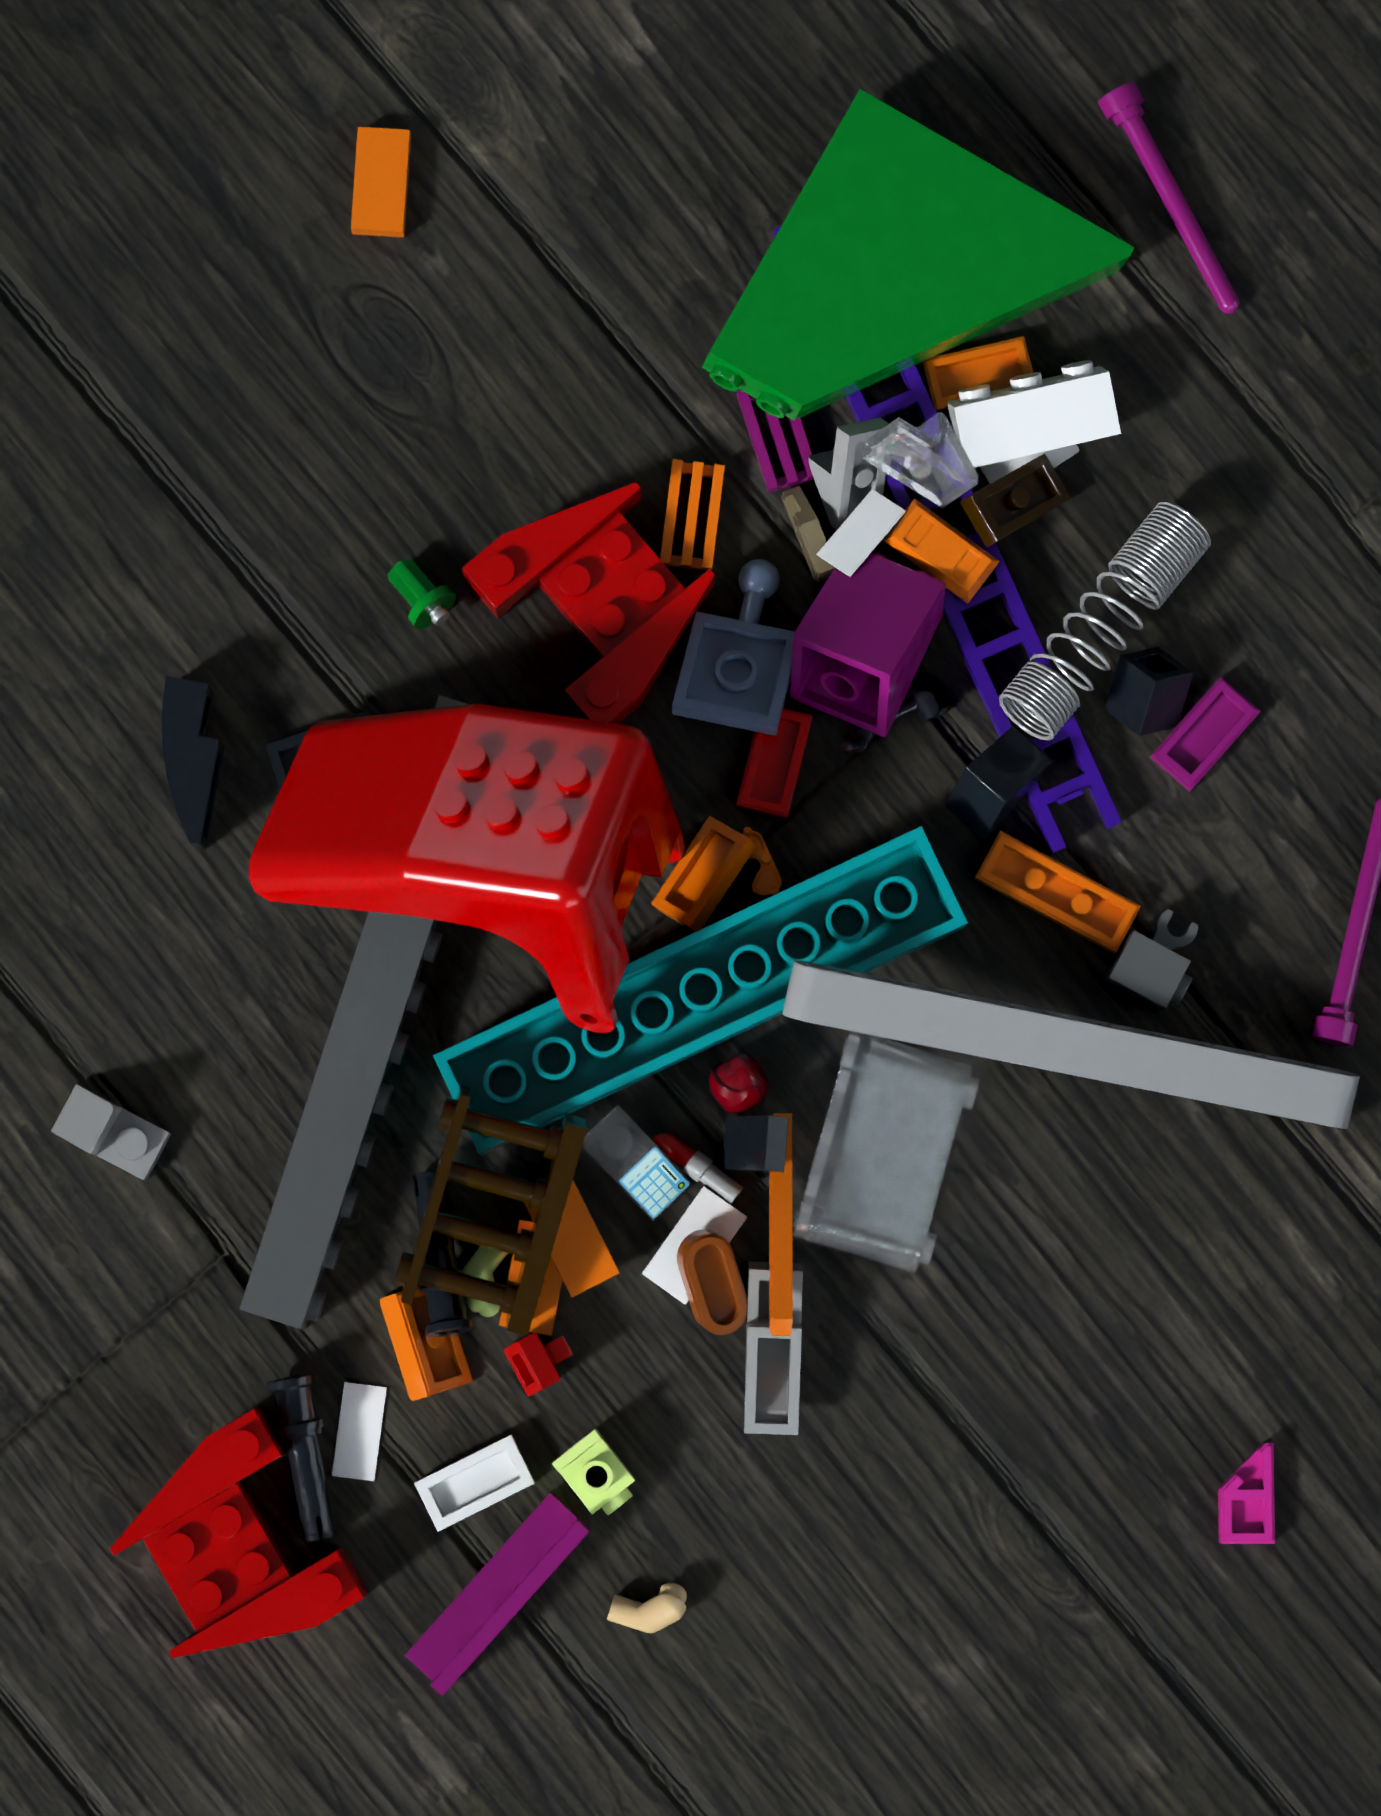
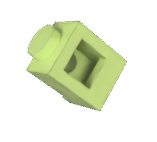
[552,1428,635,1516]

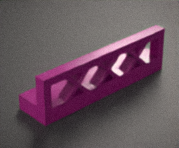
[404,1492,590,1696]

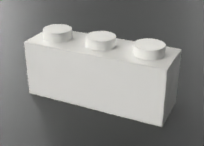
[946,360,1121,469]

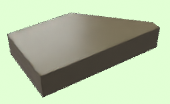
[781,486,835,583]

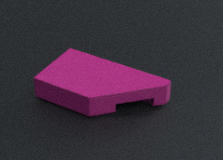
[1218,1442,1275,1544]

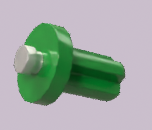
[388,558,456,629]

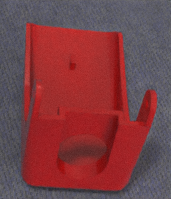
[249,704,685,1033]

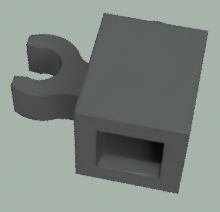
[1103,909,1198,1012]

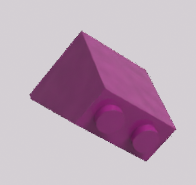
[790,551,946,738]

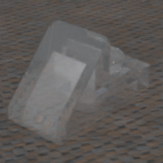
[862,412,978,508]

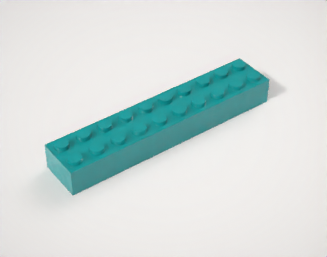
[433,826,968,1156]

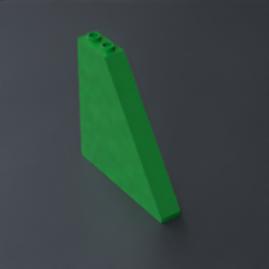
[702,89,1135,420]

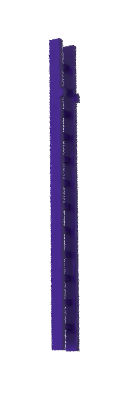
[772,225,1122,855]

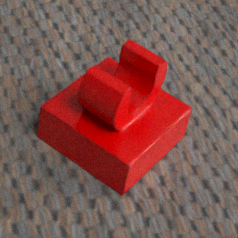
[503,1332,573,1397]

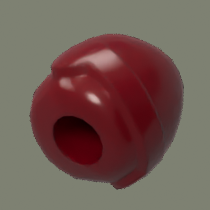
[709,1052,768,1113]

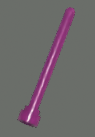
[1098,81,1239,314]
[1311,798,1381,1047]

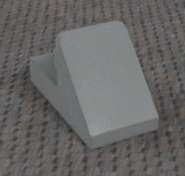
[808,417,893,530]
[51,1084,171,1181]

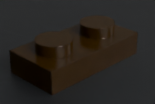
[960,453,1071,548]

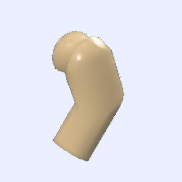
[607,1583,687,1633]

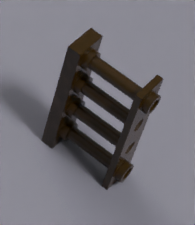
[394,1085,587,1336]

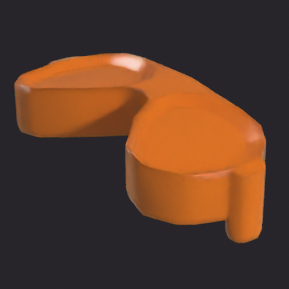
[742,827,782,898]

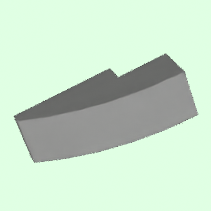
[744,1261,803,1435]

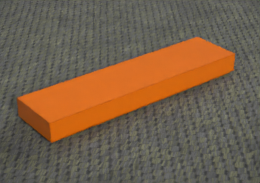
[769,1113,793,1336]

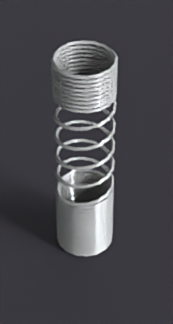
[999,502,1211,741]

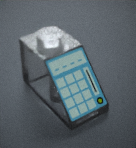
[582,1104,692,1221]

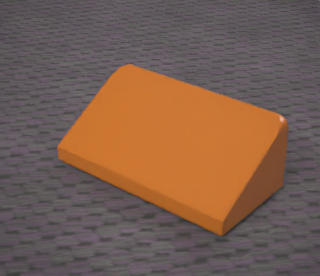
[380,1286,473,1401]

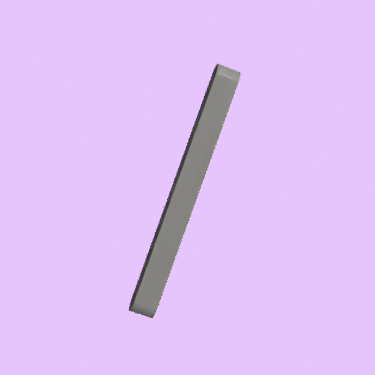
[782,961,1360,1129]

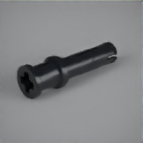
[411,1170,474,1337]
[267,1373,337,1541]

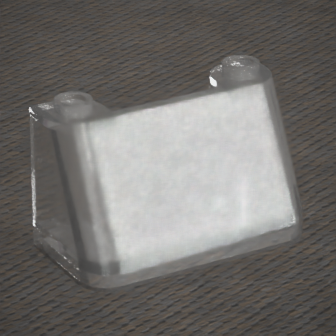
[793,1031,980,1273]

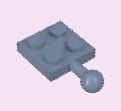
[672,559,795,736]

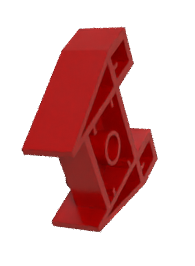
[461,482,715,724]
[110,1407,369,1658]

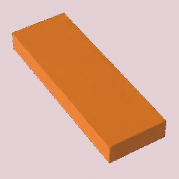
[974,831,1141,954]

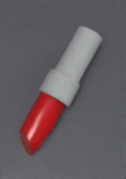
[652,1133,744,1205]

